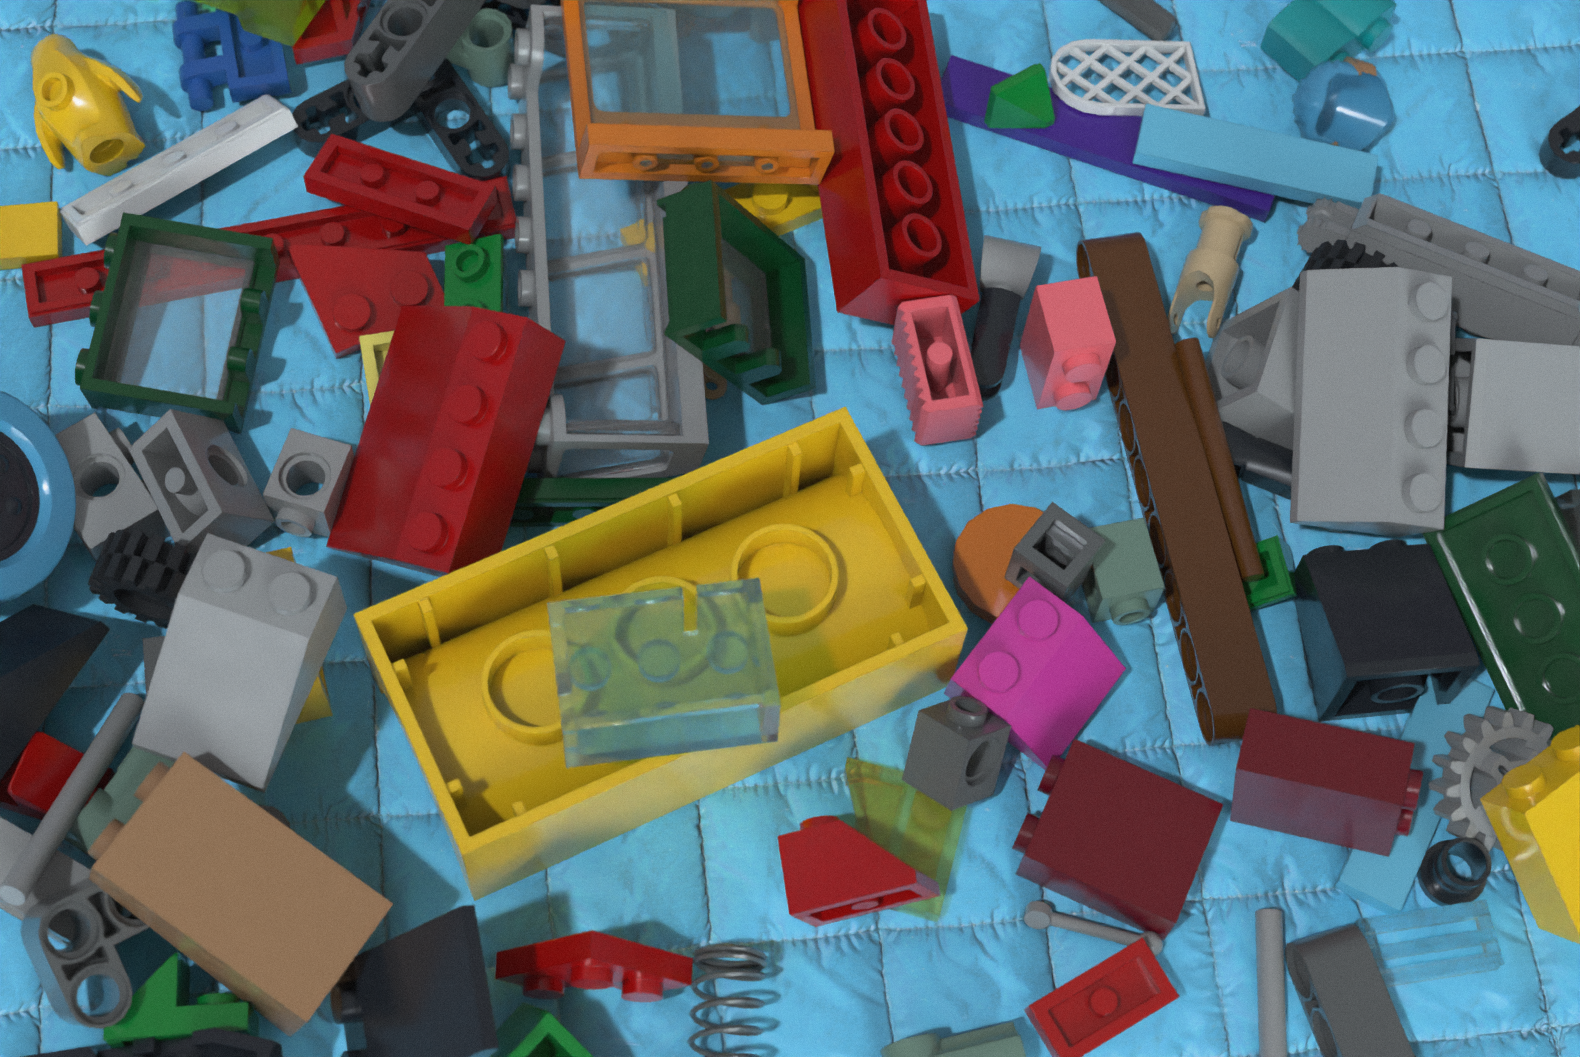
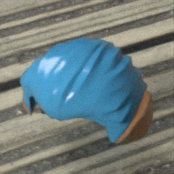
[1292,57,1394,151]

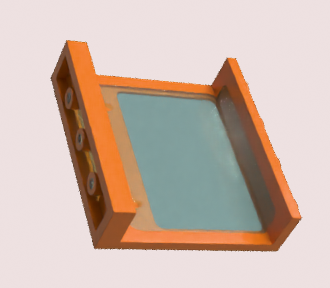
[560,0,835,185]

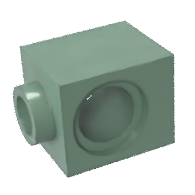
[1081,518,1165,625]

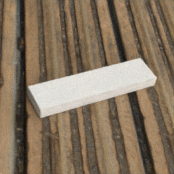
[59,94,298,246]

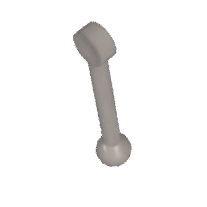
[1024,901,1163,956]

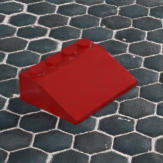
[326,305,566,577]

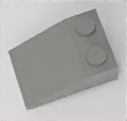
[132,533,347,793]

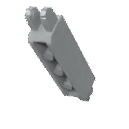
[1296,193,1580,346]

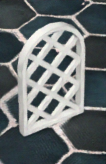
[1049,39,1206,116]

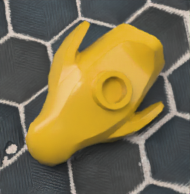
[30,34,145,176]

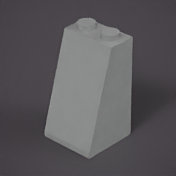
[1446,338,1580,475]

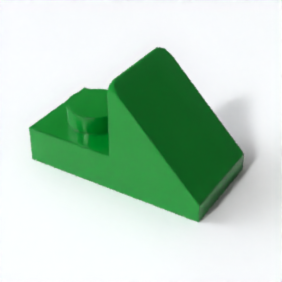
[103,952,259,1048]

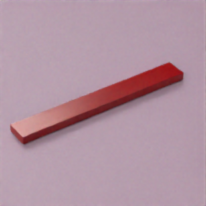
[21,176,516,328]

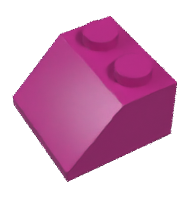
[944,576,1126,771]

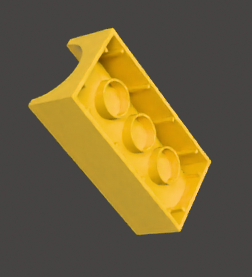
[353,406,968,901]

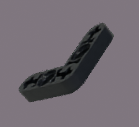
[292,57,511,181]

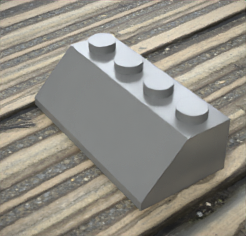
[1290,267,1452,537]

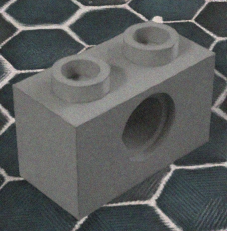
[128,409,275,553]
[56,412,171,563]

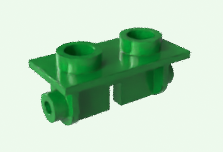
[444,234,504,312]

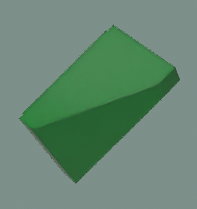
[984,63,1055,128]
[1242,535,1297,612]

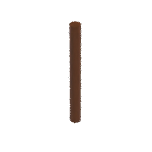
[1174,338,1265,582]

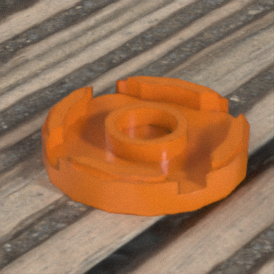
[952,504,1044,624]

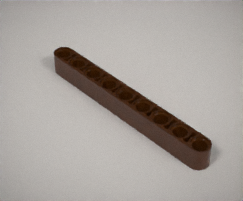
[1076,232,1277,746]

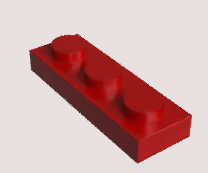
[303,133,498,244]

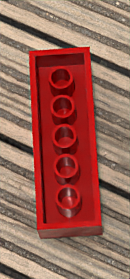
[797,0,980,325]

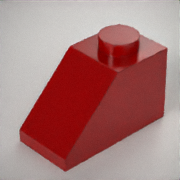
[777,815,940,927]

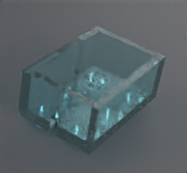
[547,578,781,768]

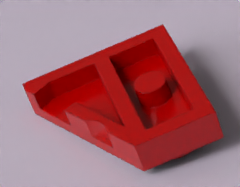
[287,244,444,359]

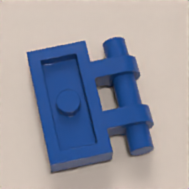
[172,0,292,111]

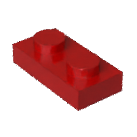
[1024,937,1180,1057]

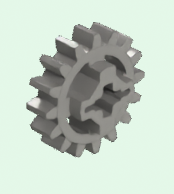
[1429,706,1554,852]

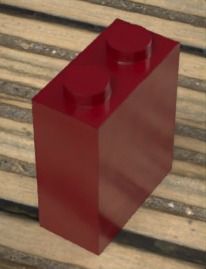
[1230,708,1423,857]
[1012,739,1223,941]

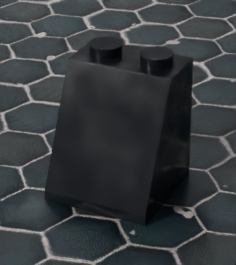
[1294,539,1480,722]

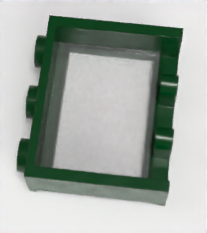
[657,180,816,405]
[75,212,280,434]

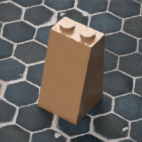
[88,752,393,1037]

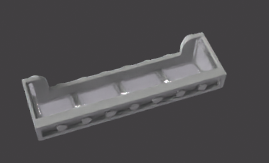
[507,5,709,478]

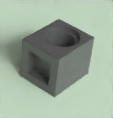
[902,696,1011,811]

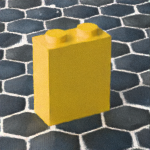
[1480,725,1580,944]

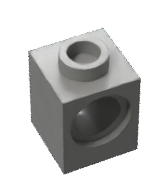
[263,428,354,537]

